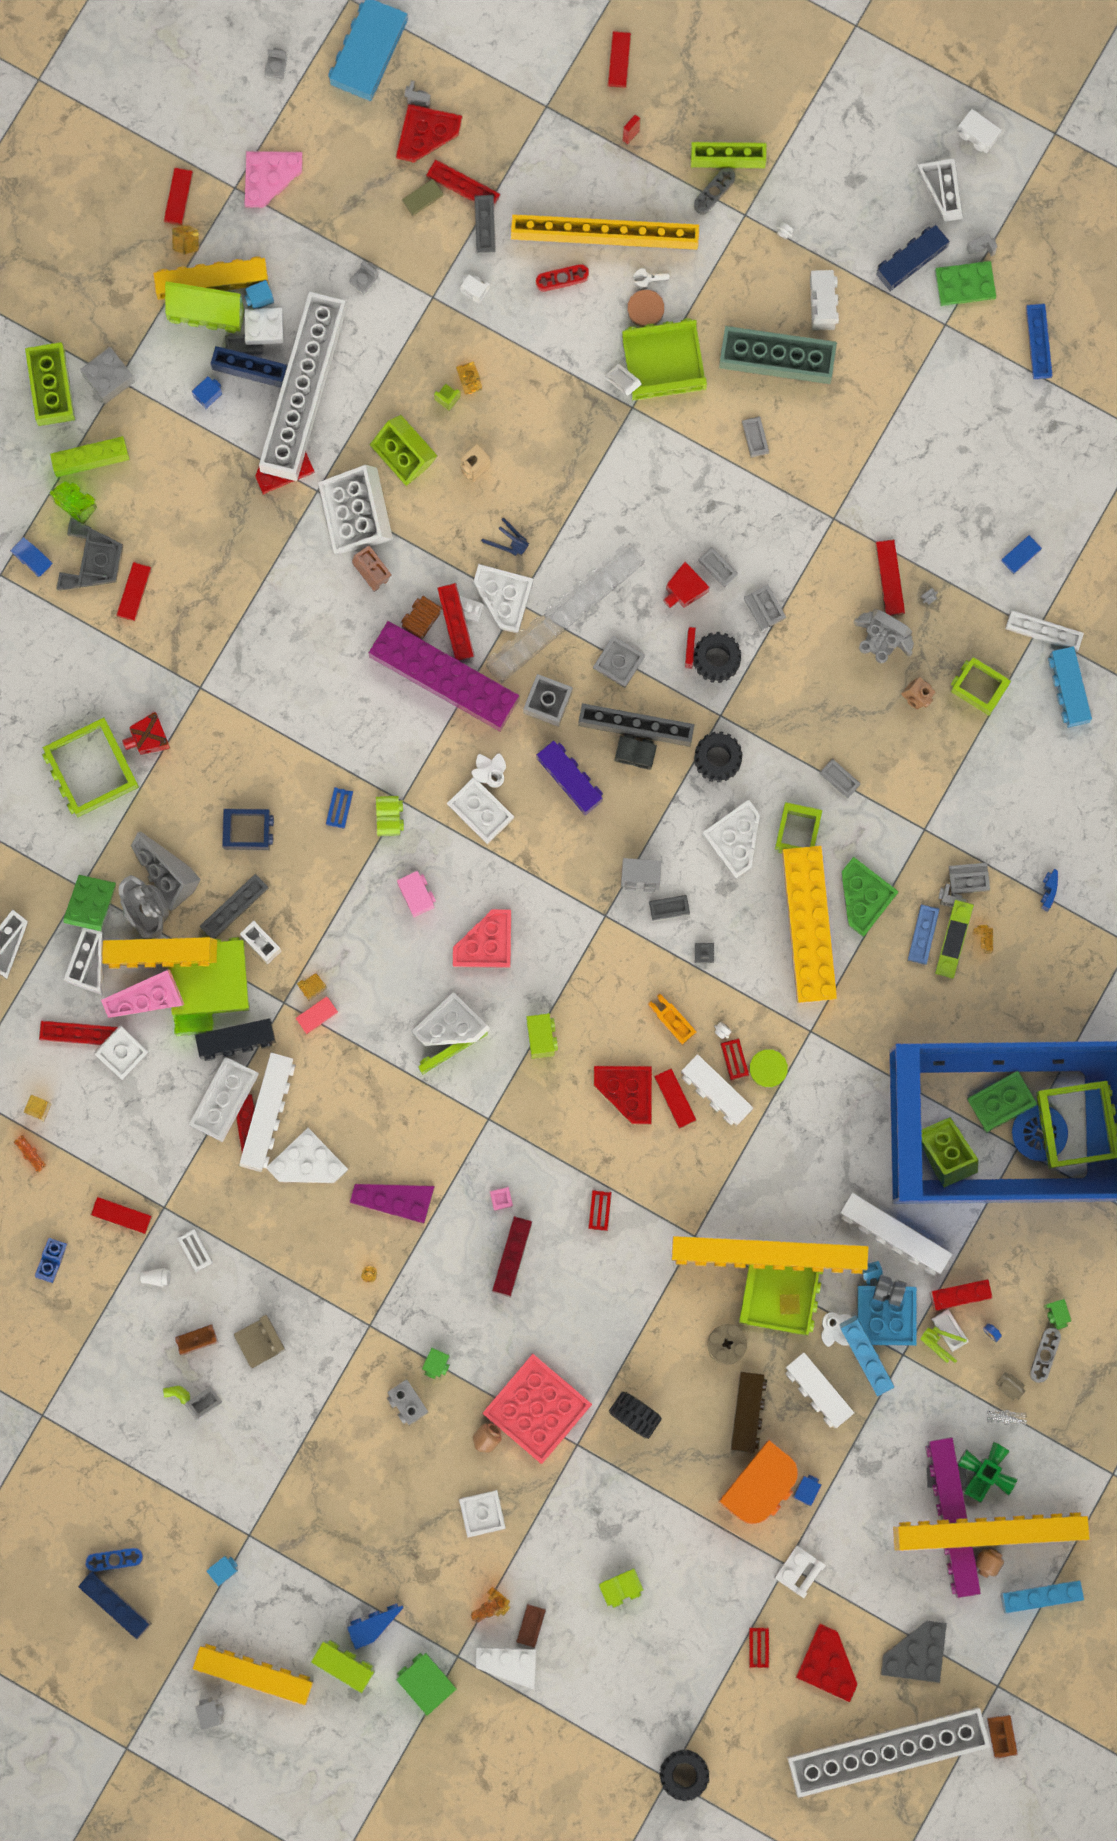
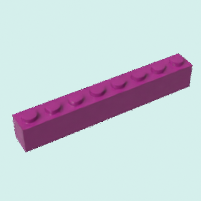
[925,1437,981,1598]

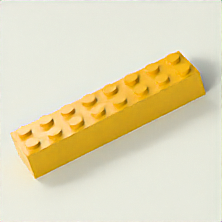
[782,846,837,1003]

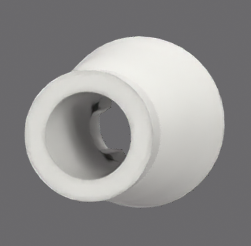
[140,1268,170,1287]

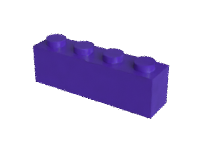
[536,741,603,816]

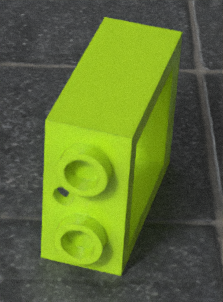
[951,657,1011,716]
[775,802,823,854]

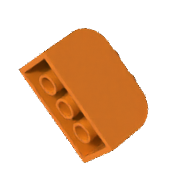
[718,1440,798,1524]

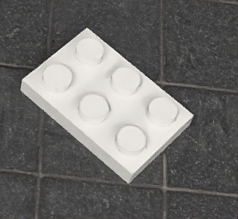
[447,777,514,844]

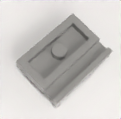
[744,585,786,631]
[948,863,990,894]

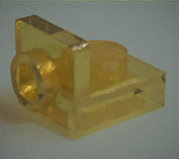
[456,361,482,395]
[972,925,993,954]
[487,1586,511,1617]

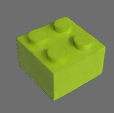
[526,1013,558,1059]

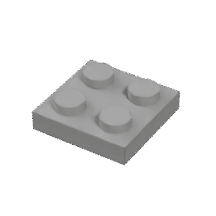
[593,636,645,688]

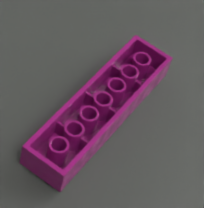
[368,621,520,732]

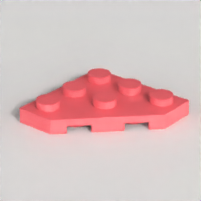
[453,909,511,968]

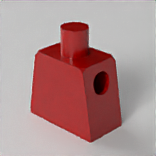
[663,562,710,608]

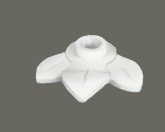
[471,754,506,788]
[821,1312,851,1347]

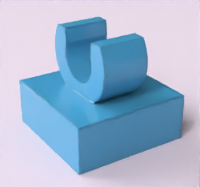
[862,1261,883,1285]

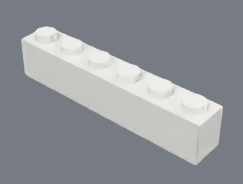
[239,1053,296,1172]
[839,1193,952,1276]

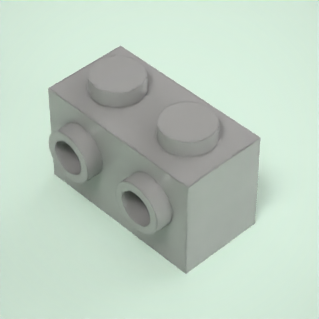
[387,1379,429,1426]
[195,1697,225,1730]

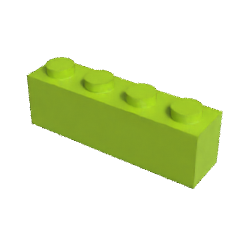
[691,142,766,168]
[50,436,130,477]

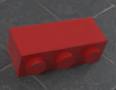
[929,1279,993,1311]

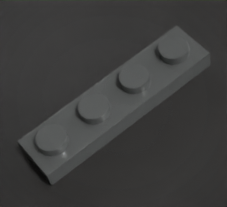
[200,874,269,939]

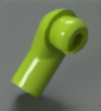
[163,1385,190,1404]

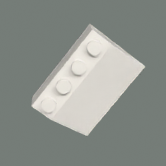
[318,465,393,554]

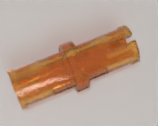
[13,1135,47,1173]
[471,1596,505,1623]

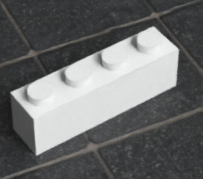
[681,1054,753,1126]
[785,1353,854,1428]

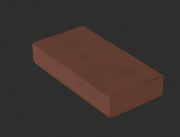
[516,1604,546,1648]

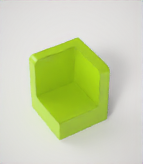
[434,384,461,411]

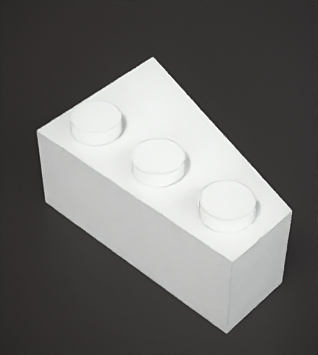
[917,159,963,222]
[810,270,839,330]
[0,910,28,979]
[64,928,104,995]
[476,1647,536,1690]

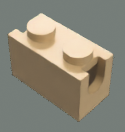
[460,444,490,482]

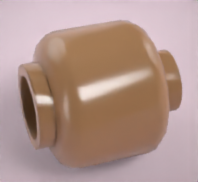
[472,1423,502,1453]
[975,1547,1004,1578]

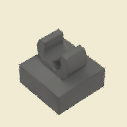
[695,943,714,963]

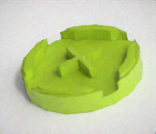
[749,1049,788,1088]

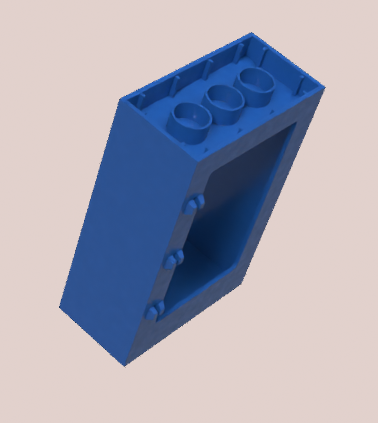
[889,1041,1117,1204]

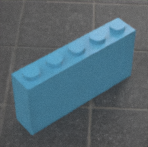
[328,0,408,101]

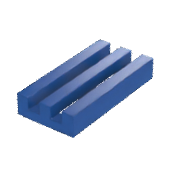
[326,787,353,829]

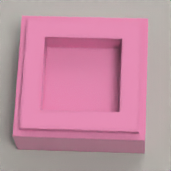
[490,1187,513,1211]

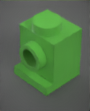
[1044,1299,1072,1330]

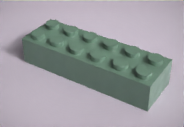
[719,326,837,384]

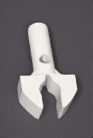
[634,268,670,289]

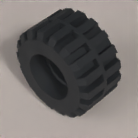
[693,632,742,683]
[694,731,743,783]
[609,1391,662,1439]
[659,1750,710,1801]

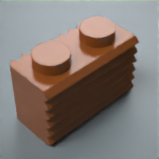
[401,595,442,640]

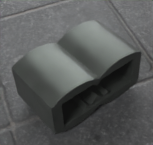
[614,735,657,770]

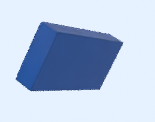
[1001,535,1042,574]

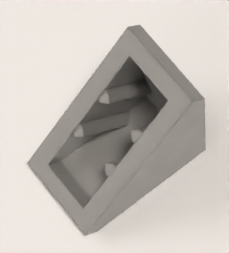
[184,1387,222,1421]

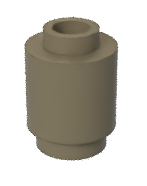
[996,1372,1025,1400]

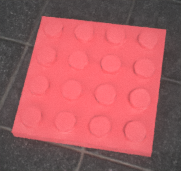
[482,1354,592,1464]

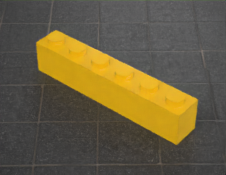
[153,256,269,300]
[102,937,217,969]
[193,1644,313,1705]

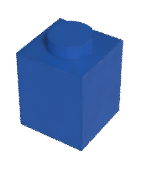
[192,376,222,409]
[793,1475,821,1506]

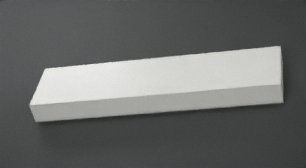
[1005,610,1084,652]

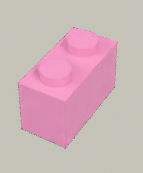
[397,871,436,917]

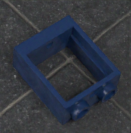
[222,809,274,850]

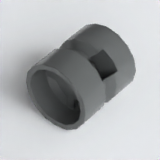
[873,1275,907,1307]

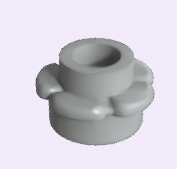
[921,588,938,605]

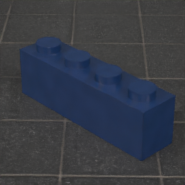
[876,225,950,292]
[210,346,288,388]
[78,1571,151,1640]

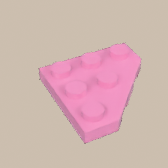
[245,151,303,208]

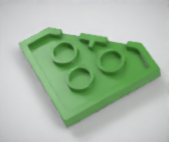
[841,857,899,938]

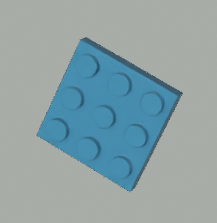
[858,1286,917,1346]

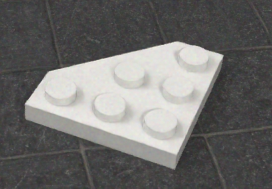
[473,564,533,634]
[702,800,760,879]
[411,992,490,1046]
[267,1128,348,1183]

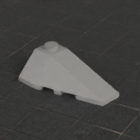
[131,831,201,911]

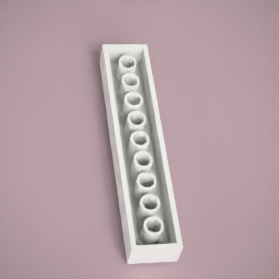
[259,292,346,481]
[787,1707,990,1798]

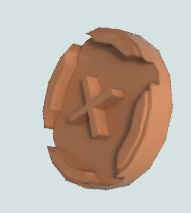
[628,290,664,327]

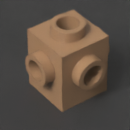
[901,677,936,709]

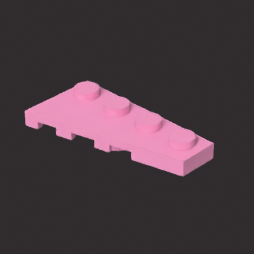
[101,970,185,1018]

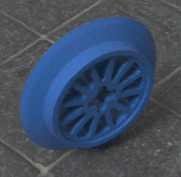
[1012,1105,1068,1161]

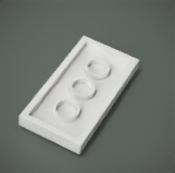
[189,1057,259,1142]

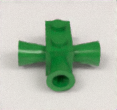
[958,1442,1018,1503]

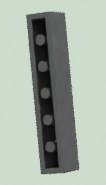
[578,703,695,747]

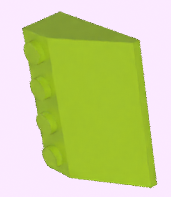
[165,281,245,333]

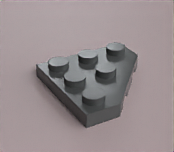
[881,1621,947,1683]

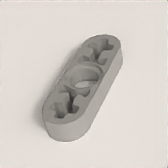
[1030,1328,1061,1383]

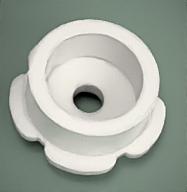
[776,222,794,239]
[714,1022,732,1039]

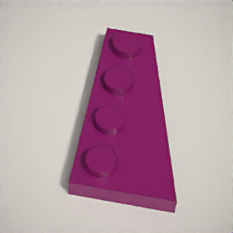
[350,1184,435,1224]

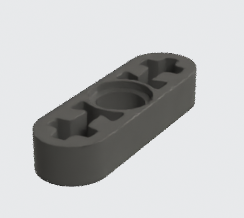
[694,168,735,214]

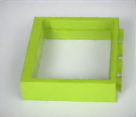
[42,717,139,818]
[1036,1081,1117,1169]

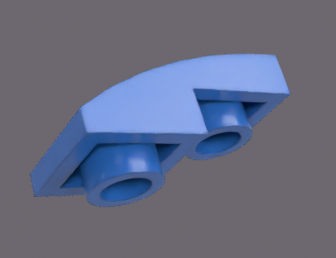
[10,537,53,577]
[1040,869,1058,912]
[35,1238,67,1283]

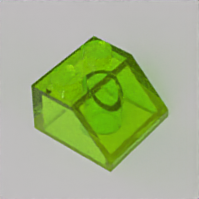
[49,481,97,524]

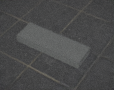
[475,195,496,253]

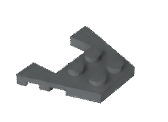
[56,518,123,591]

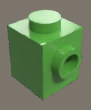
[422,1348,450,1379]

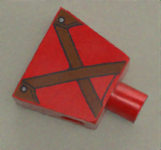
[122,712,170,755]

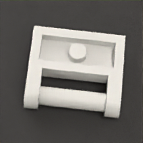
[775,1545,826,1598]

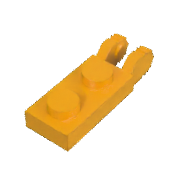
[648,994,697,1045]

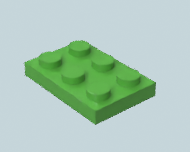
[935,261,997,306]
[63,875,116,931]
[967,1071,1037,1133]

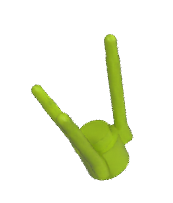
[920,1326,967,1363]

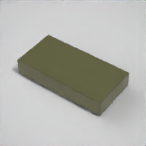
[402,179,443,216]

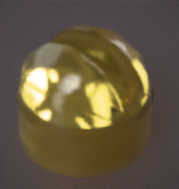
[361,1265,377,1282]

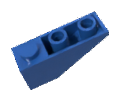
[347,1603,404,1650]

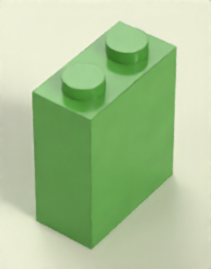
[396,1653,457,1715]

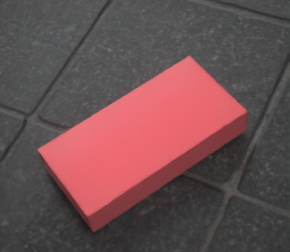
[296,996,338,1034]

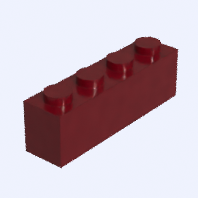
[492,1216,533,1298]

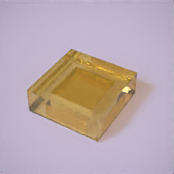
[780,1294,800,1314]

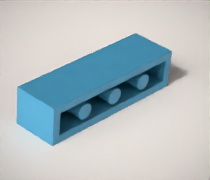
[1048,646,1092,728]
[839,1315,895,1397]
[1000,1580,1084,1613]

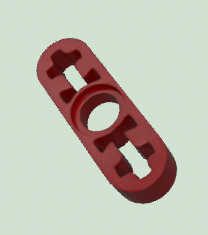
[536,264,589,292]

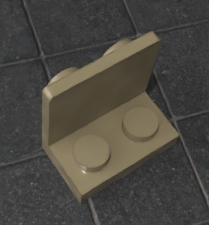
[234,1315,286,1368]

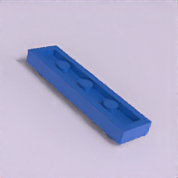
[1026,304,1053,379]

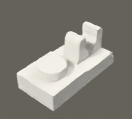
[442,596,484,623]

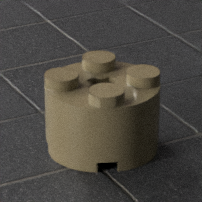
[707,1324,747,1365]

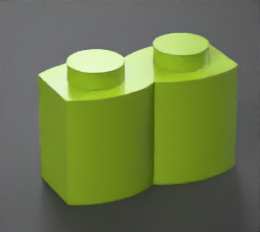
[376,796,404,836]
[598,1568,644,1608]

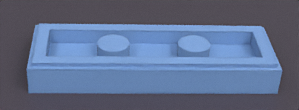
[907,904,940,965]

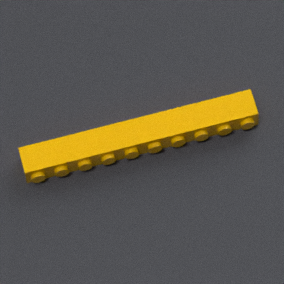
[511,214,699,250]
[671,1236,868,1274]
[893,1512,1090,1551]

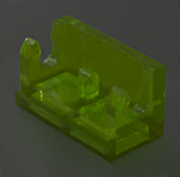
[173,1013,214,1037]

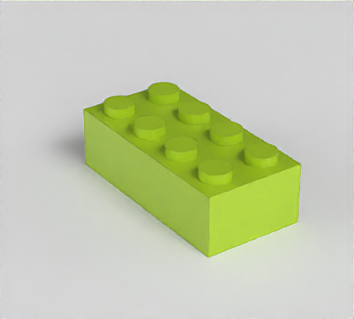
[25,342,76,426]

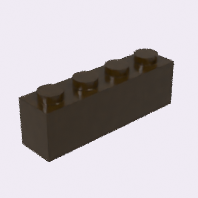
[730,1372,767,1453]

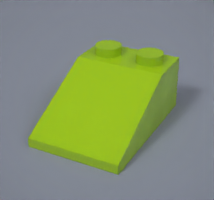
[921,1117,979,1187]

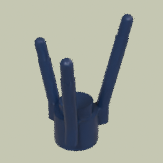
[481,518,530,556]

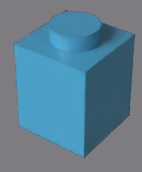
[244,280,274,309]
[206,1556,238,1586]

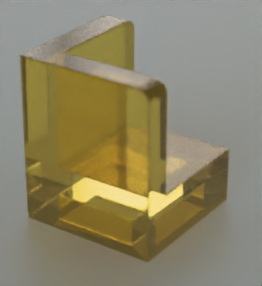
[172,225,199,255]
[297,973,327,1001]
[23,1095,51,1122]

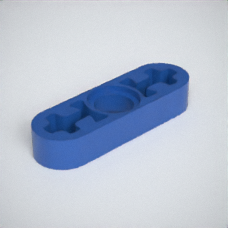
[86,1548,143,1572]

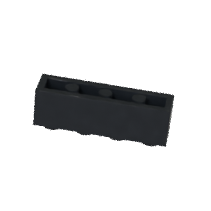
[195,1018,276,1061]

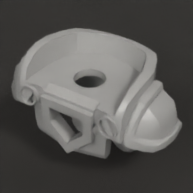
[854,609,914,664]
[119,875,169,939]

